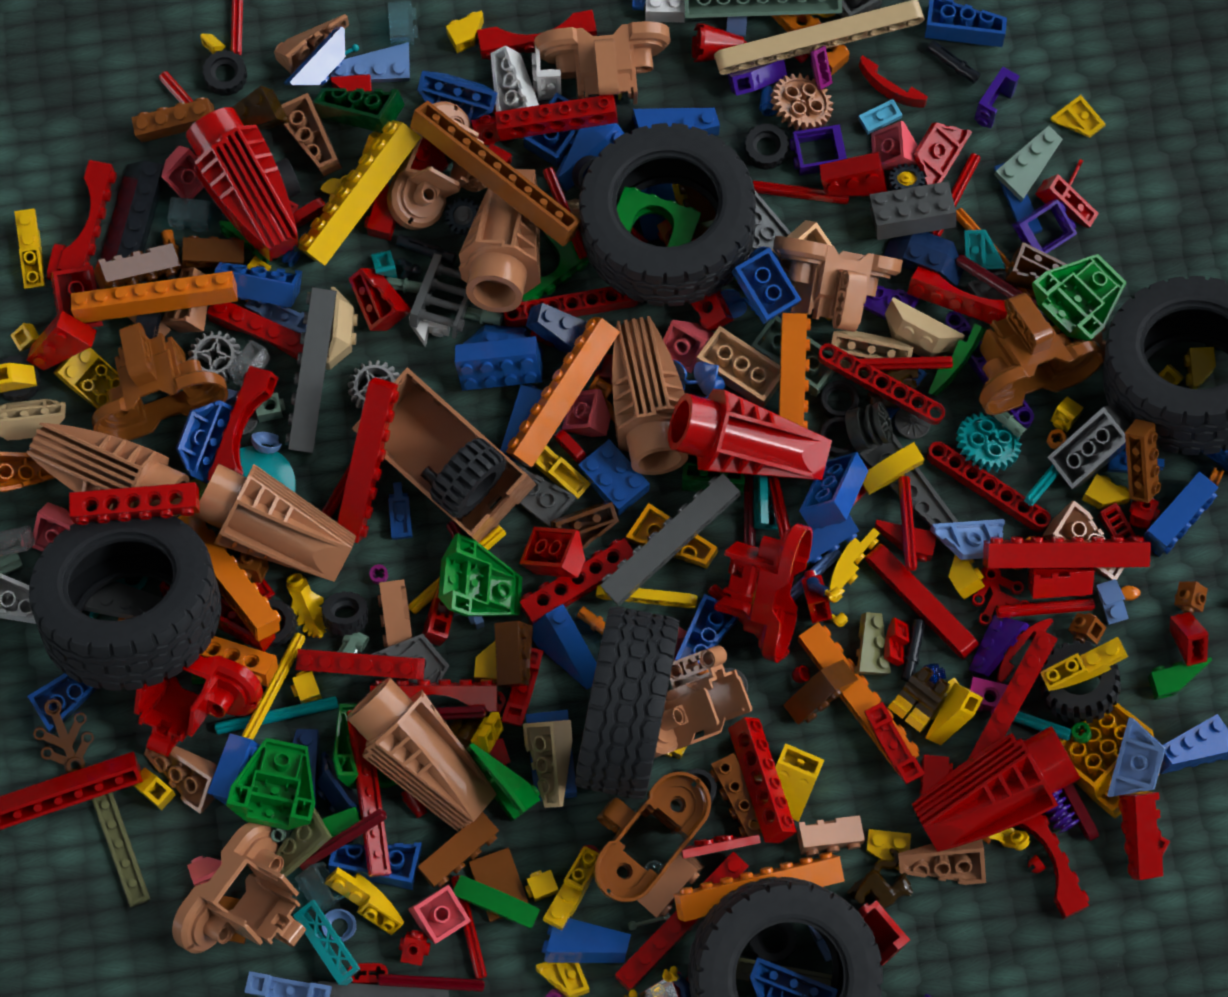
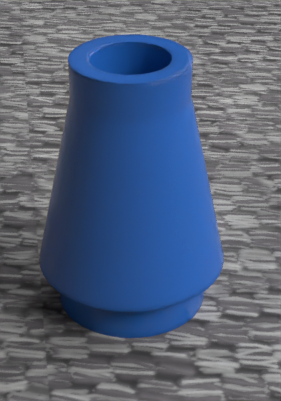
[759,86,777,116]

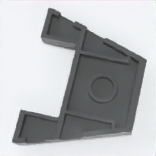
[371,634,449,699]

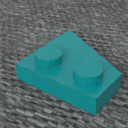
[965,229,1006,270]

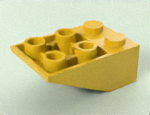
[53,348,120,409]
[775,743,824,822]

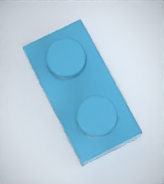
[858,99,903,135]

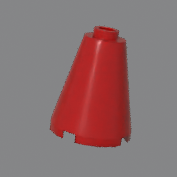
[691,23,747,63]

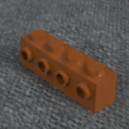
[131,97,215,143]
[1125,419,1161,503]
[709,753,763,837]
[417,812,499,889]

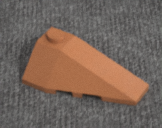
[274,14,349,74]
[1043,501,1125,580]
[144,746,218,814]
[898,839,986,885]

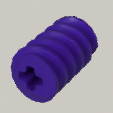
[1045,789,1079,835]

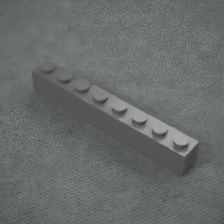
[285,287,337,453]
[600,474,740,606]

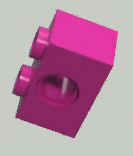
[969,677,1008,714]

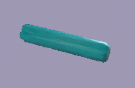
[1024,464,1059,506]
[1013,711,1072,741]

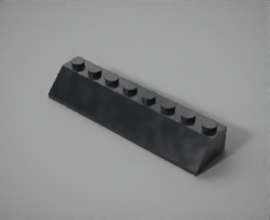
[95,160,164,319]

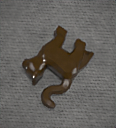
[858,369,919,409]
[847,848,913,909]

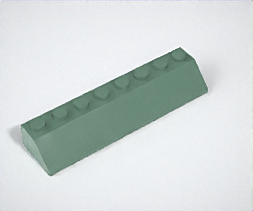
[684,0,842,18]

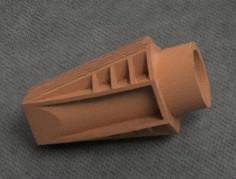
[459,169,541,312]
[612,316,688,475]
[26,422,190,517]
[193,464,356,582]
[346,677,497,831]

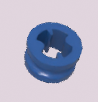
[282,248,301,267]

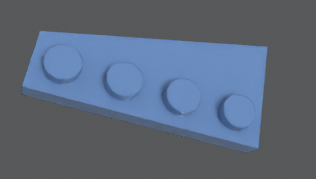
[331,42,410,83]

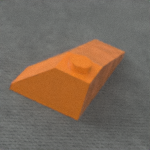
[0,452,55,492]

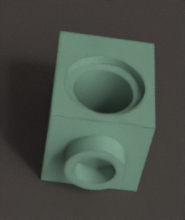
[256,392,286,423]

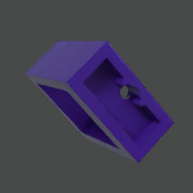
[789,124,847,176]
[1012,199,1077,254]

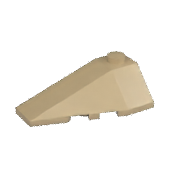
[523,720,573,808]

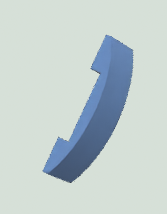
[245,299,307,334]
[245,971,332,997]

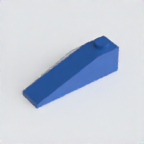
[556,123,625,191]
[532,604,597,690]

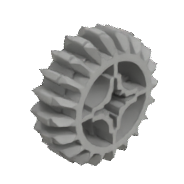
[188,331,243,382]
[348,360,400,410]

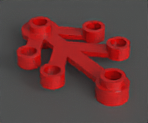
[972,567,1029,639]

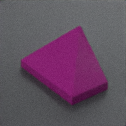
[810,46,833,90]

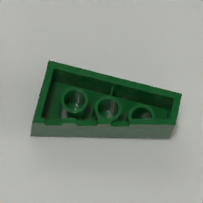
[313,88,405,133]

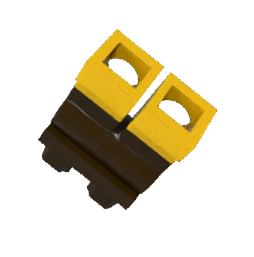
[888,666,950,732]
[447,712,503,753]

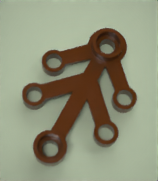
[33,698,94,773]

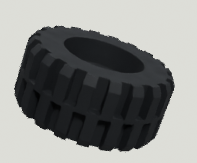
[430,438,507,518]
[1039,641,1121,724]

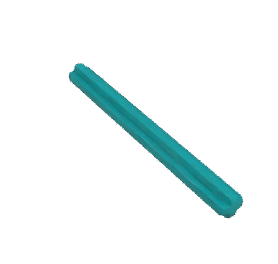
[215,696,338,735]

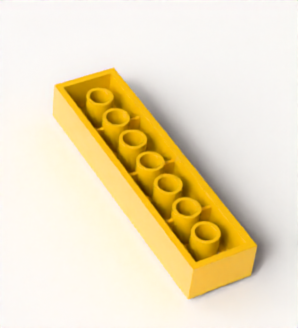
[297,120,421,266]

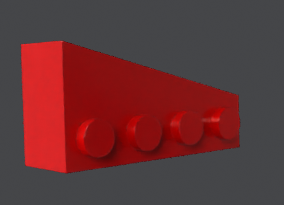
[1118,791,1163,880]

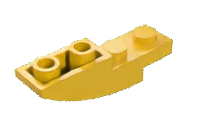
[14,208,45,289]
[828,528,880,602]
[1040,637,1128,691]
[543,846,599,930]
[324,867,404,935]

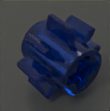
[923,663,946,684]

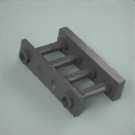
[409,253,470,339]

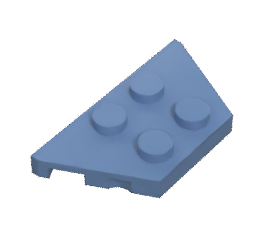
[930,519,1005,560]
[1107,717,1166,797]

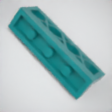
[753,475,778,531]
[293,900,360,986]

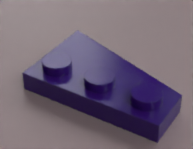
[863,286,920,321]
[968,615,1029,677]

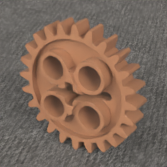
[770,73,833,131]

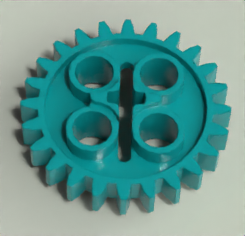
[955,412,1022,472]

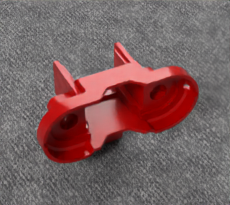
[714,523,813,663]
[134,655,263,757]

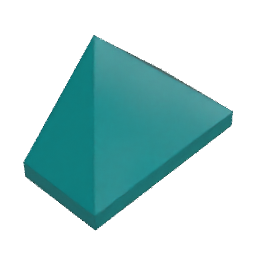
[371,250,397,278]

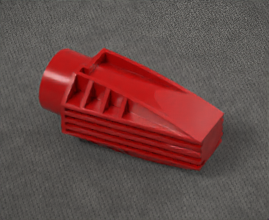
[186,107,299,262]
[668,388,832,480]
[912,726,1081,852]

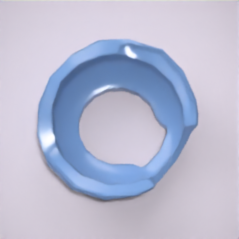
[251,432,282,454]
[321,909,356,942]

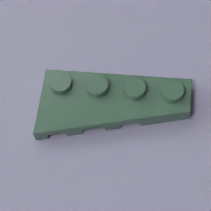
[994,126,1063,202]

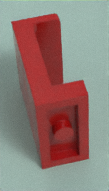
[858,900,910,966]

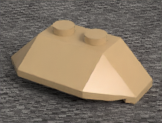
[326,287,358,370]
[885,297,965,357]
[831,331,914,377]
[0,399,66,441]

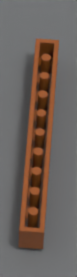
[410,100,581,246]

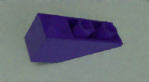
[727,60,787,96]

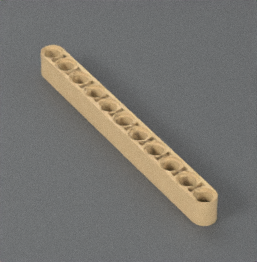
[714,0,925,75]

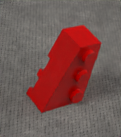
[820,152,887,196]
[348,268,411,331]
[26,310,97,370]
[1028,568,1094,599]

